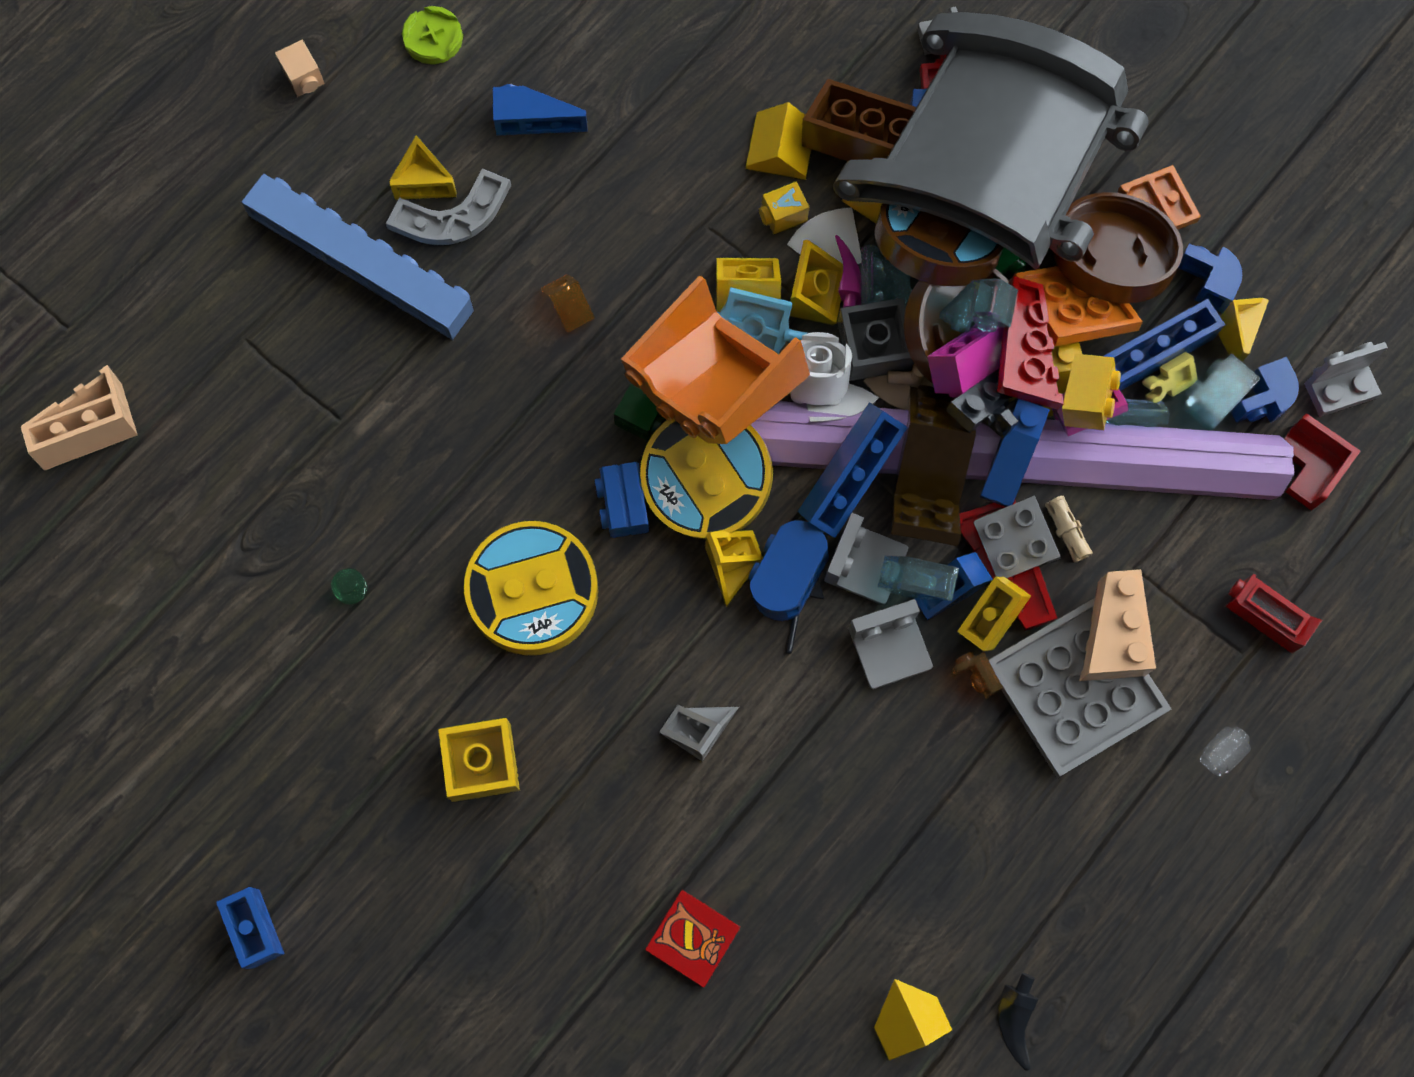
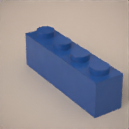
[1104,299,1226,391]
[797,402,908,538]

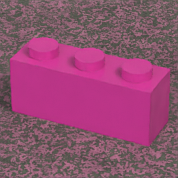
[927,322,1004,397]

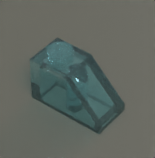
[878,555,959,601]

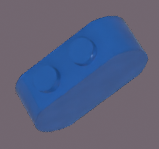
[748,521,829,621]

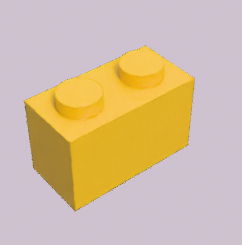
[1062,354,1121,430]
[957,577,1031,651]

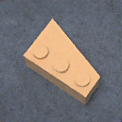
[21,365,138,471]
[1079,569,1156,681]

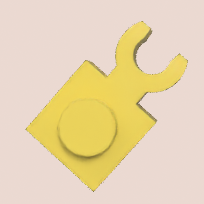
[1142,352,1198,403]

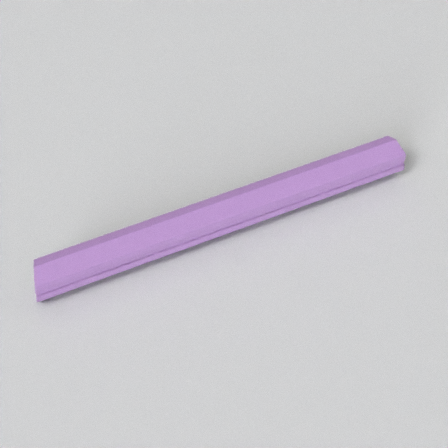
[751,401,1294,500]

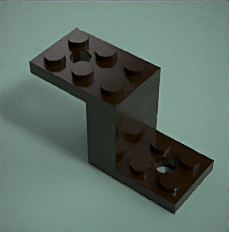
[891,385,976,546]

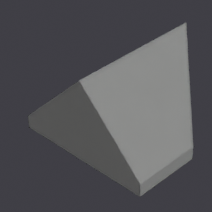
[660,705,739,762]

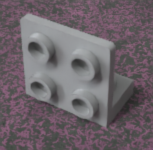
[1304,342,1388,417]
[974,496,1061,578]
[824,513,908,605]
[848,599,933,689]

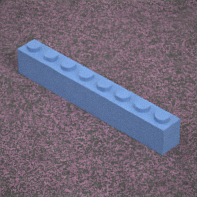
[242,174,474,340]

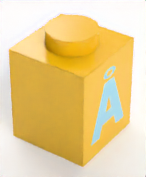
[759,181,810,234]

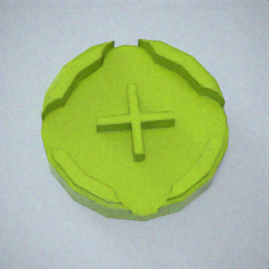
[402,6,463,64]

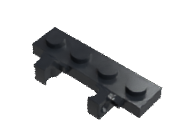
[945,368,1044,439]

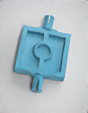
[717,287,807,354]

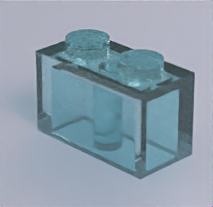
[1182,353,1261,431]

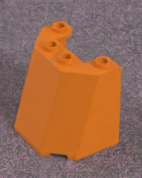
[621,276,810,444]

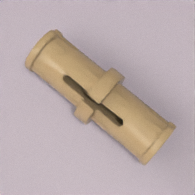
[1045,496,1093,563]

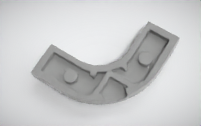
[386,169,511,245]

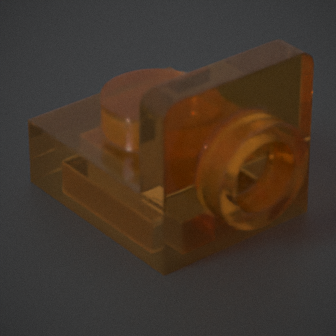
[950,652,1003,699]

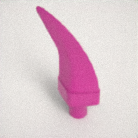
[835,235,865,308]

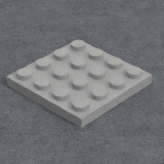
[984,598,1172,778]

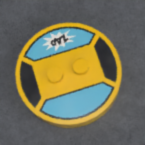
[640,419,773,539]
[464,521,598,655]

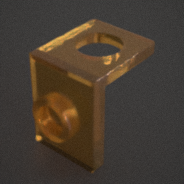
[541,274,595,332]

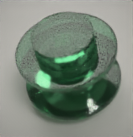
[331,568,368,604]

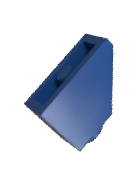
[910,552,993,620]

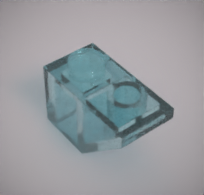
[939,279,1018,332]

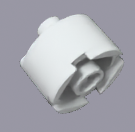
[790,332,852,406]

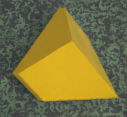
[390,135,457,200]
[1218,298,1269,365]
[705,530,763,607]
[874,979,952,1060]

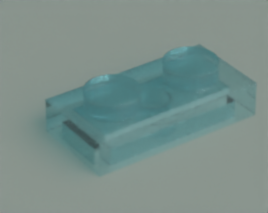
[1106,399,1170,427]

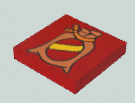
[645,890,740,988]

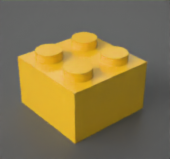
[438,718,520,802]

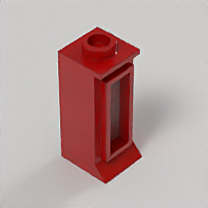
[1226,574,1322,653]

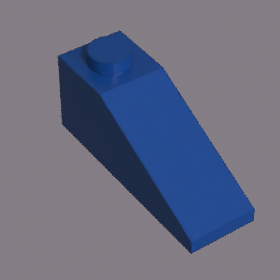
[493,84,588,135]
[980,399,1050,507]

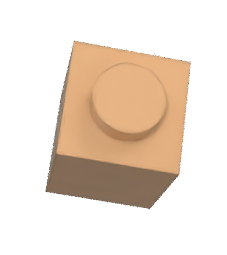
[275,40,325,97]

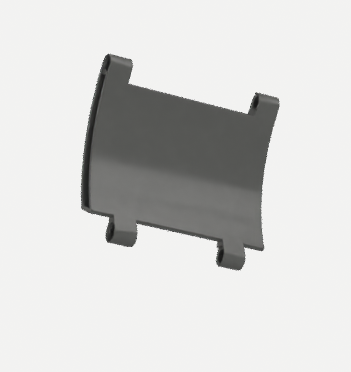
[833,12,1149,270]

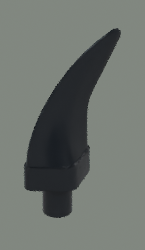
[999,973,1038,1071]

